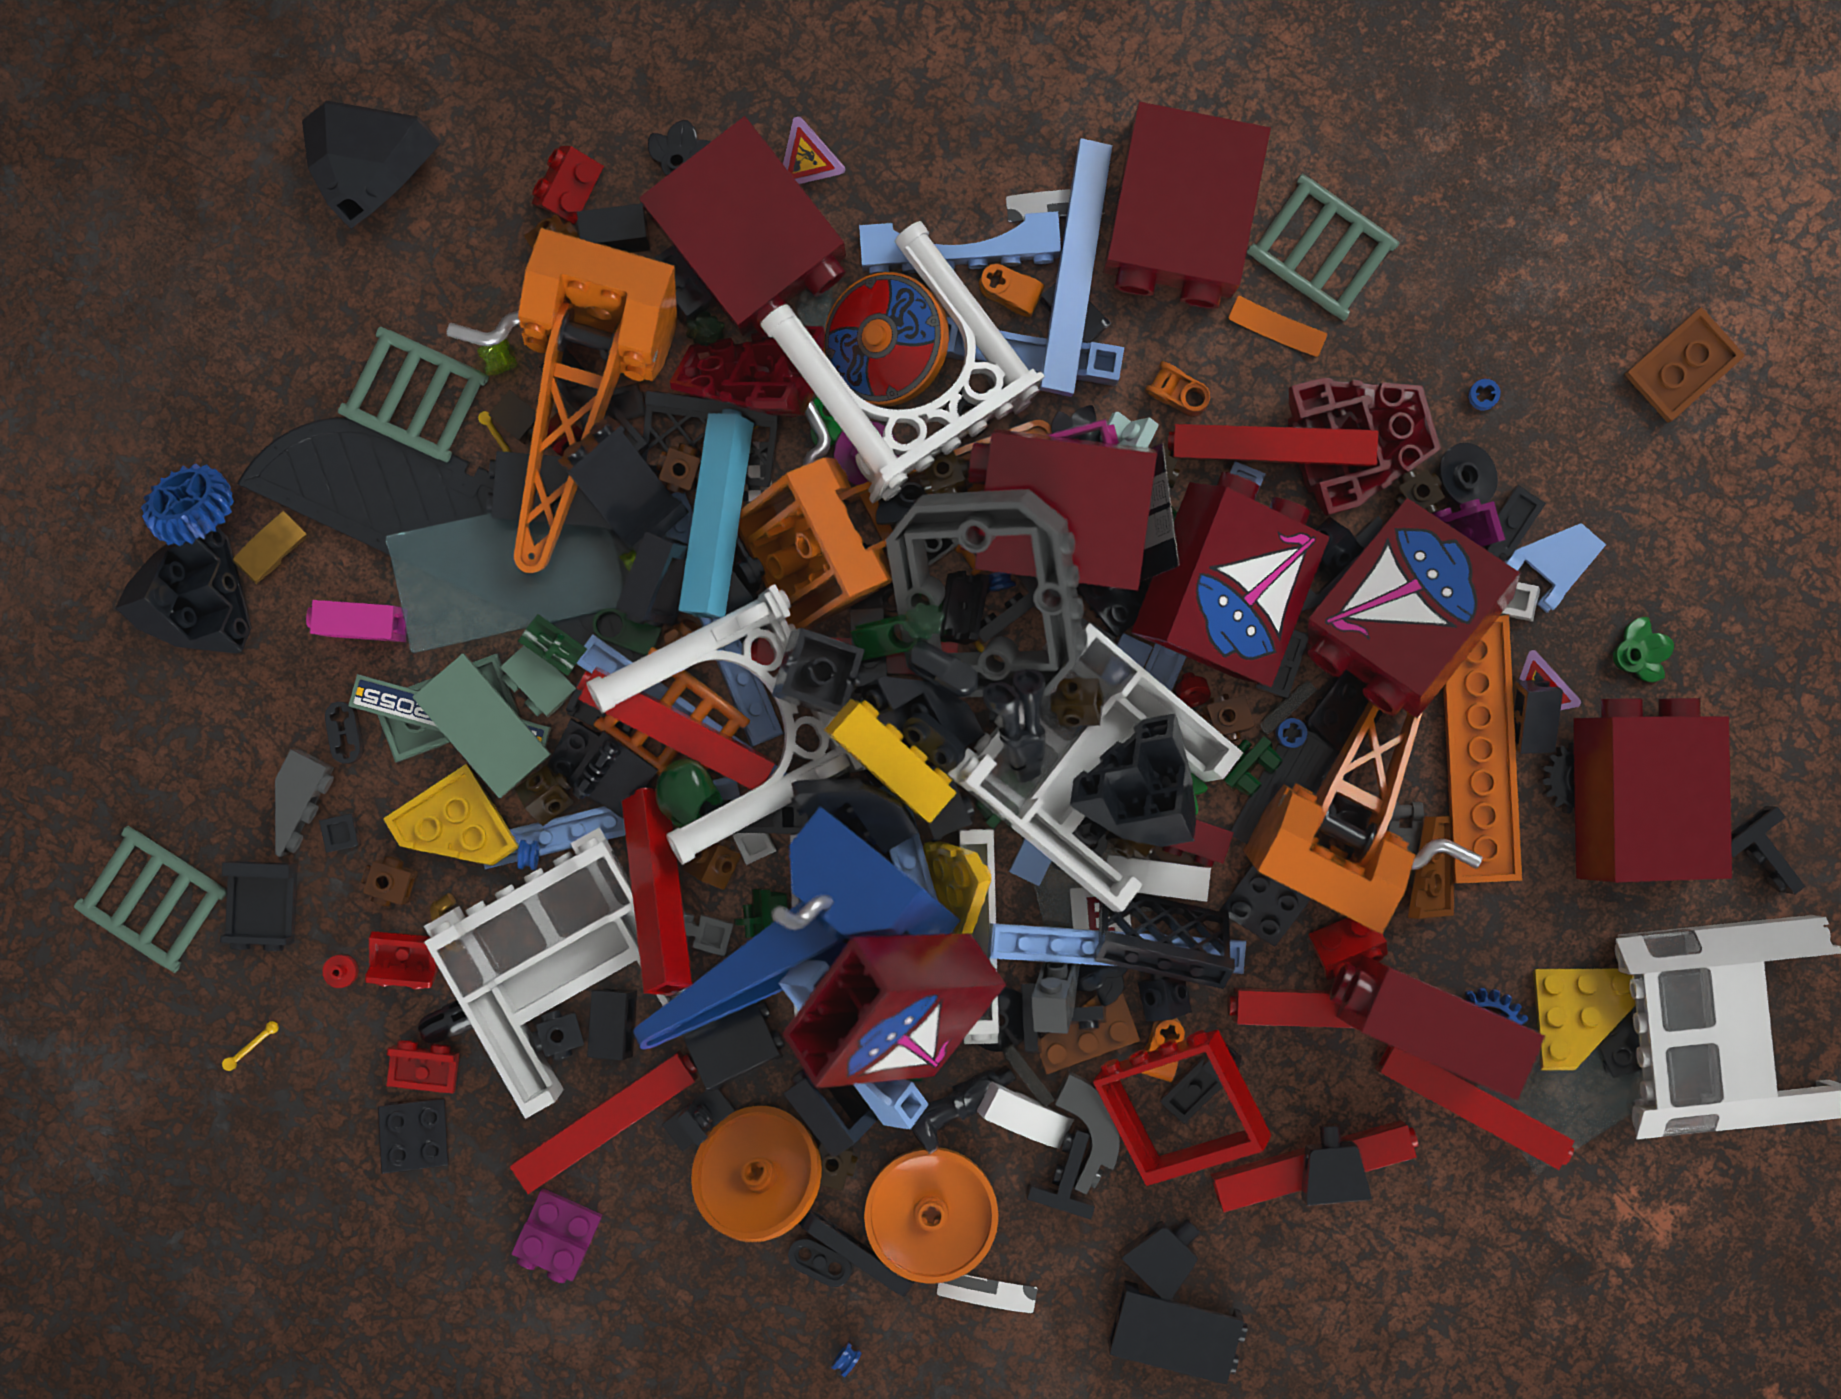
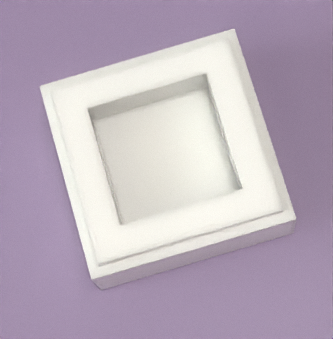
[733,833,777,865]

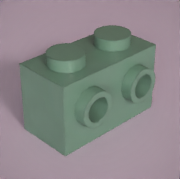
[500,646,576,718]

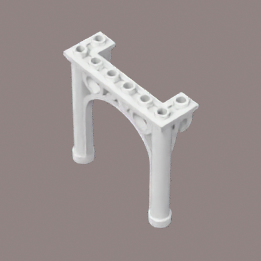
[761,221,1045,503]
[587,584,866,865]

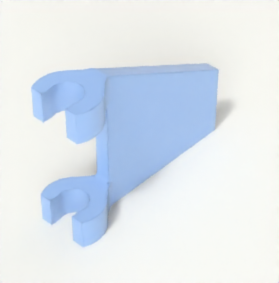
[1505,523,1606,613]

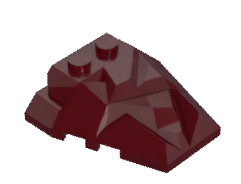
[669,326,825,417]
[1288,378,1441,516]

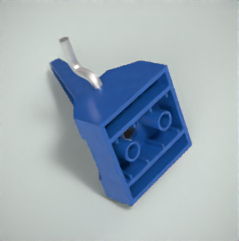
[633,807,961,1049]

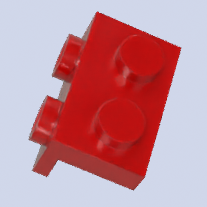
[531,146,604,225]
[1309,917,1388,980]
[365,931,438,989]
[386,1040,460,1094]

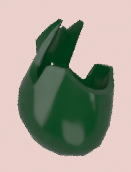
[655,759,723,828]

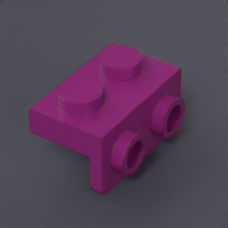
[1431,499,1505,547]

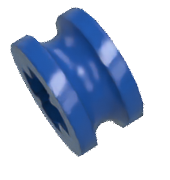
[1468,379,1500,411]
[987,572,1016,593]
[1275,718,1308,748]
[517,840,539,870]
[831,1342,862,1377]

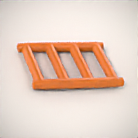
[593,647,750,776]

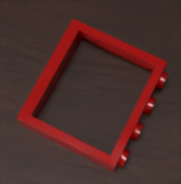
[1093,1029,1272,1186]

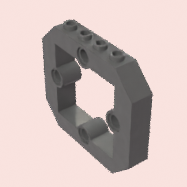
[886,489,1088,697]

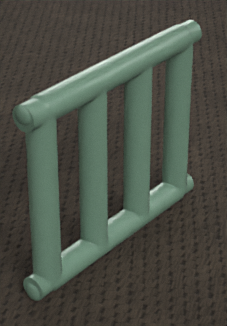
[1247,173,1400,321]
[338,326,489,462]
[74,826,227,973]

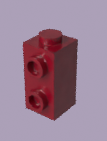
[1162,820,1234,867]

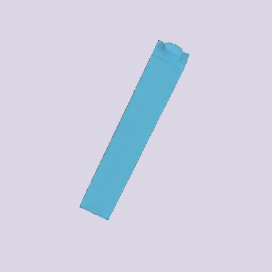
[678,409,754,619]

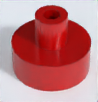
[1175,673,1211,708]
[323,954,359,988]

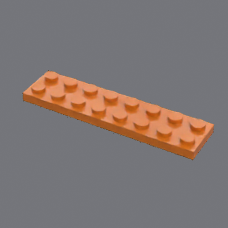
[1443,615,1522,883]

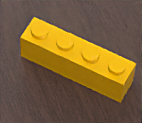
[824,699,957,823]

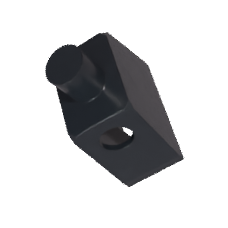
[1301,1123,1372,1206]
[1119,1218,1201,1300]

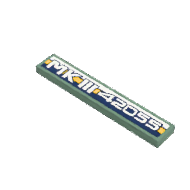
[348,674,551,747]

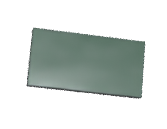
[412,653,552,798]
[377,654,521,763]

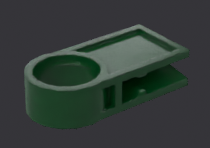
[592,608,663,656]
[850,614,923,661]

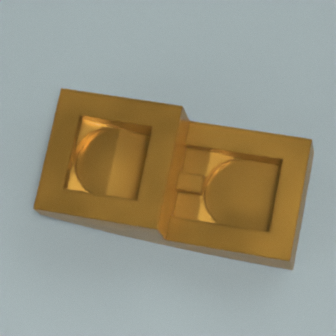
[233,511,307,584]

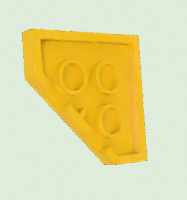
[383,764,519,866]
[923,841,992,934]
[1533,969,1636,1070]

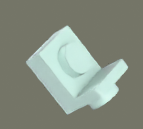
[1100,412,1159,448]

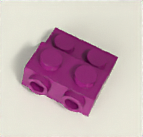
[511,1188,603,1283]

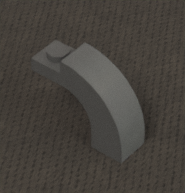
[1053,1070,1120,1195]

